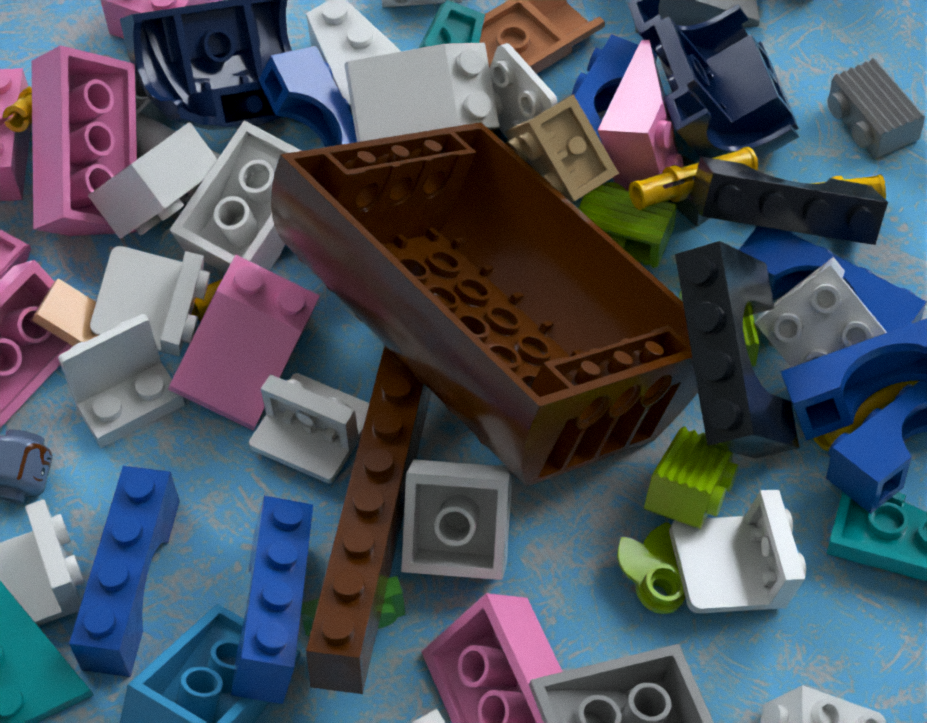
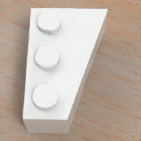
[306,0,401,117]

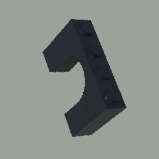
[675,241,800,459]

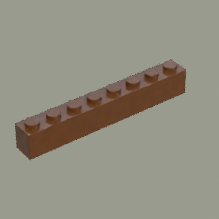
[306,344,432,694]

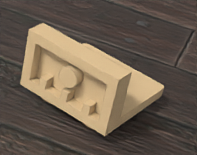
[505,94,619,202]

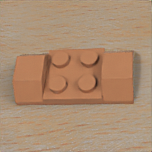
[479,0,605,74]

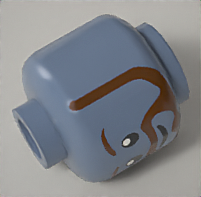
[0,429,53,504]

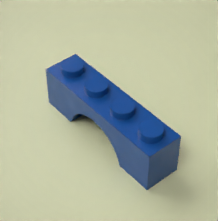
[572,34,658,143]
[259,46,357,147]
[739,226,927,332]
[780,318,927,441]
[826,381,927,514]
[69,466,180,677]
[231,495,313,704]

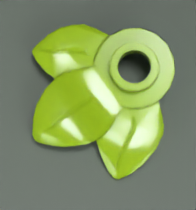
[617,522,686,614]

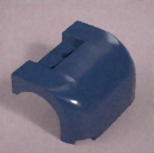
[627,0,799,159]

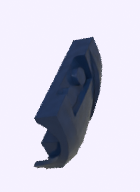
[120,0,292,130]

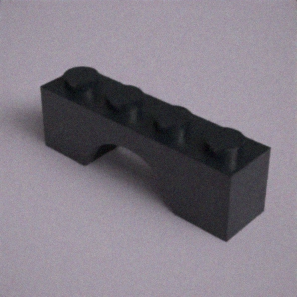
[690,156,888,245]

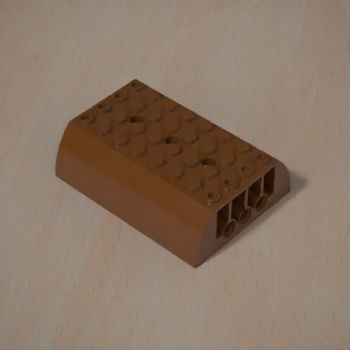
[271,122,698,487]

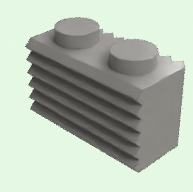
[827,58,925,159]

